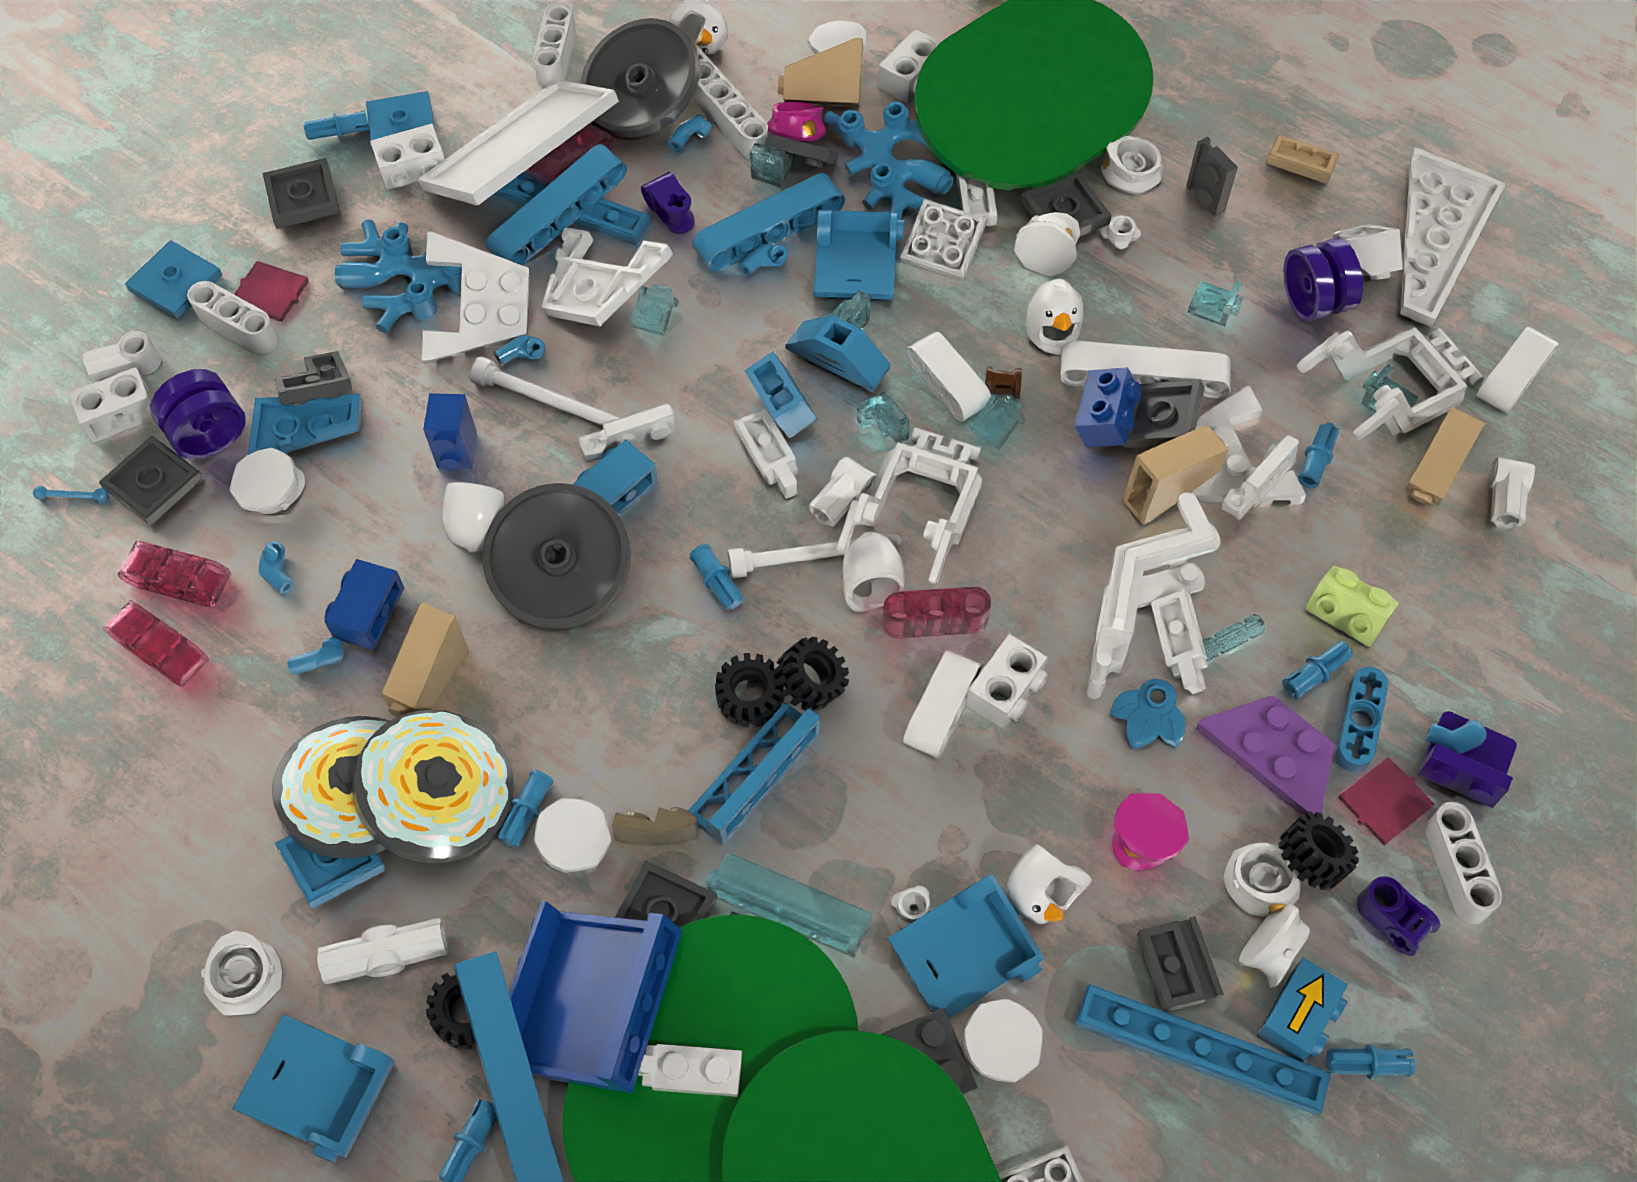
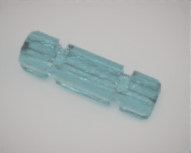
[1203,614,1266,661]

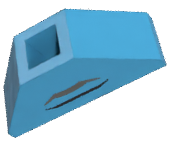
[785,315,890,392]

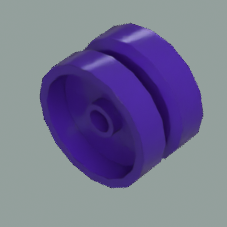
[1283,237,1363,322]
[150,369,246,460]

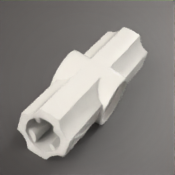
[317,918,448,985]

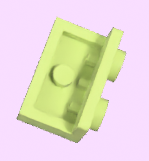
[1305,565,1399,647]

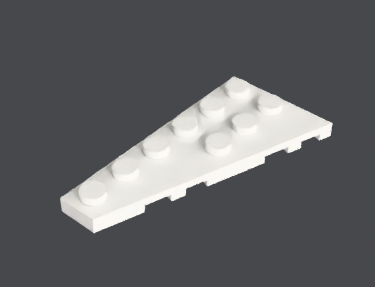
[1400,147,1506,328]

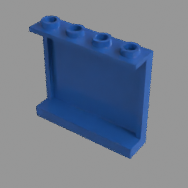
[509,901,683,1094]

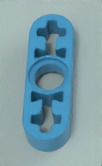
[1335,667,1388,772]

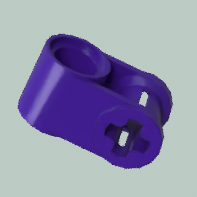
[641,171,695,234]
[1357,876,1441,956]

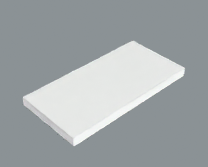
[417,80,619,206]

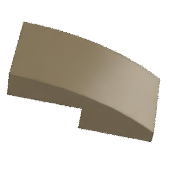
[611,807,699,845]

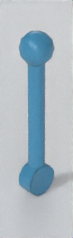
[33,486,109,504]

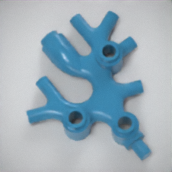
[824,101,954,220]
[335,220,462,334]

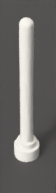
[470,356,622,426]
[728,534,901,579]

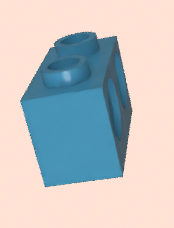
[744,351,818,438]

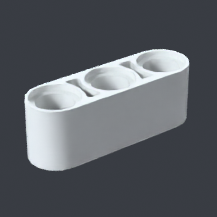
[533,2,576,88]
[187,281,279,354]
[1476,326,1559,414]
[906,331,992,422]
[903,650,982,759]
[1425,802,1503,924]

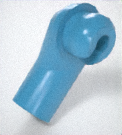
[667,115,712,152]
[287,637,345,675]

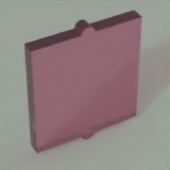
[234,261,309,322]
[1338,757,1435,846]

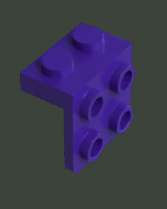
[1417,711,1517,808]

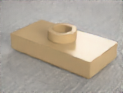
[1266,134,1340,184]

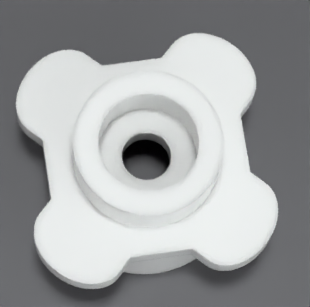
[1101,215,1141,250]
[891,886,933,929]

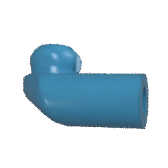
[738,244,788,276]
[493,335,545,366]
[258,541,294,595]
[1425,720,1487,754]

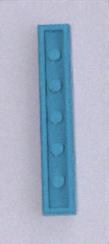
[493,171,651,246]
[454,951,564,1182]
[1074,984,1331,1116]

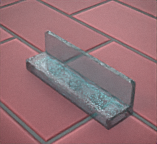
[706,853,872,958]

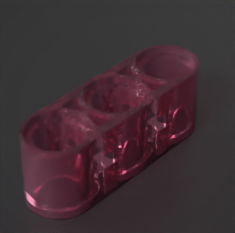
[529,123,614,186]
[117,541,232,607]
[882,587,991,638]
[102,600,209,687]

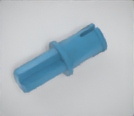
[303,110,370,140]
[1297,422,1340,488]
[690,544,743,610]
[1282,641,1353,700]
[498,770,553,847]
[1326,1045,1415,1079]
[439,1099,497,1182]

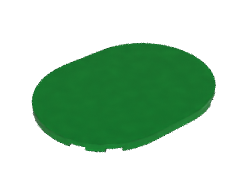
[914,0,1153,190]
[562,914,859,1182]
[721,1031,1001,1182]

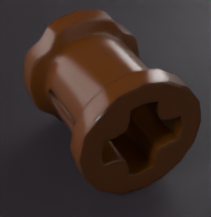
[985,366,1022,399]

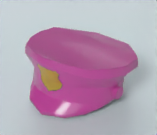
[767,101,826,141]
[1112,793,1189,871]

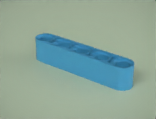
[486,144,627,266]
[692,173,846,272]

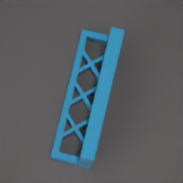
[688,702,821,845]

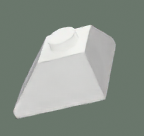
[1321,224,1403,280]

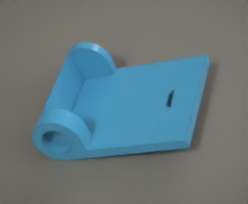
[813,210,904,300]
[887,873,1045,1018]
[232,1014,395,1163]

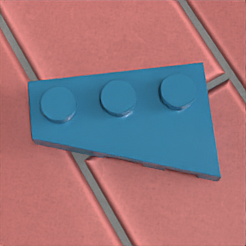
[248,394,363,455]

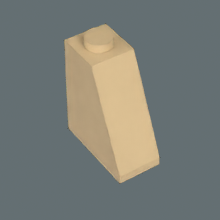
[778,38,863,107]
[1406,407,1485,506]
[1122,424,1228,525]
[382,602,469,717]

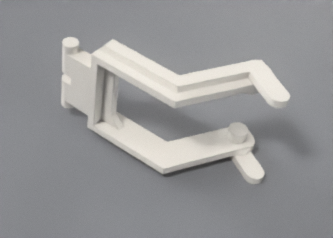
[1297,327,1484,440]
[837,427,982,584]
[1086,492,1220,699]

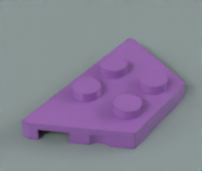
[1195,695,1335,815]

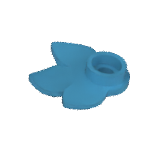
[1110,679,1186,749]

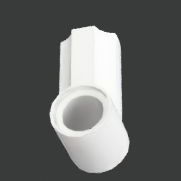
[82,331,161,381]
[809,456,877,527]
[1488,457,1535,530]

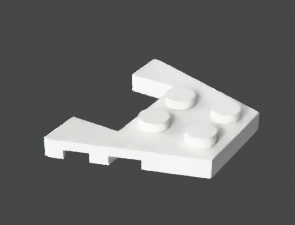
[542,227,673,326]
[422,232,529,364]
[1191,386,1306,504]

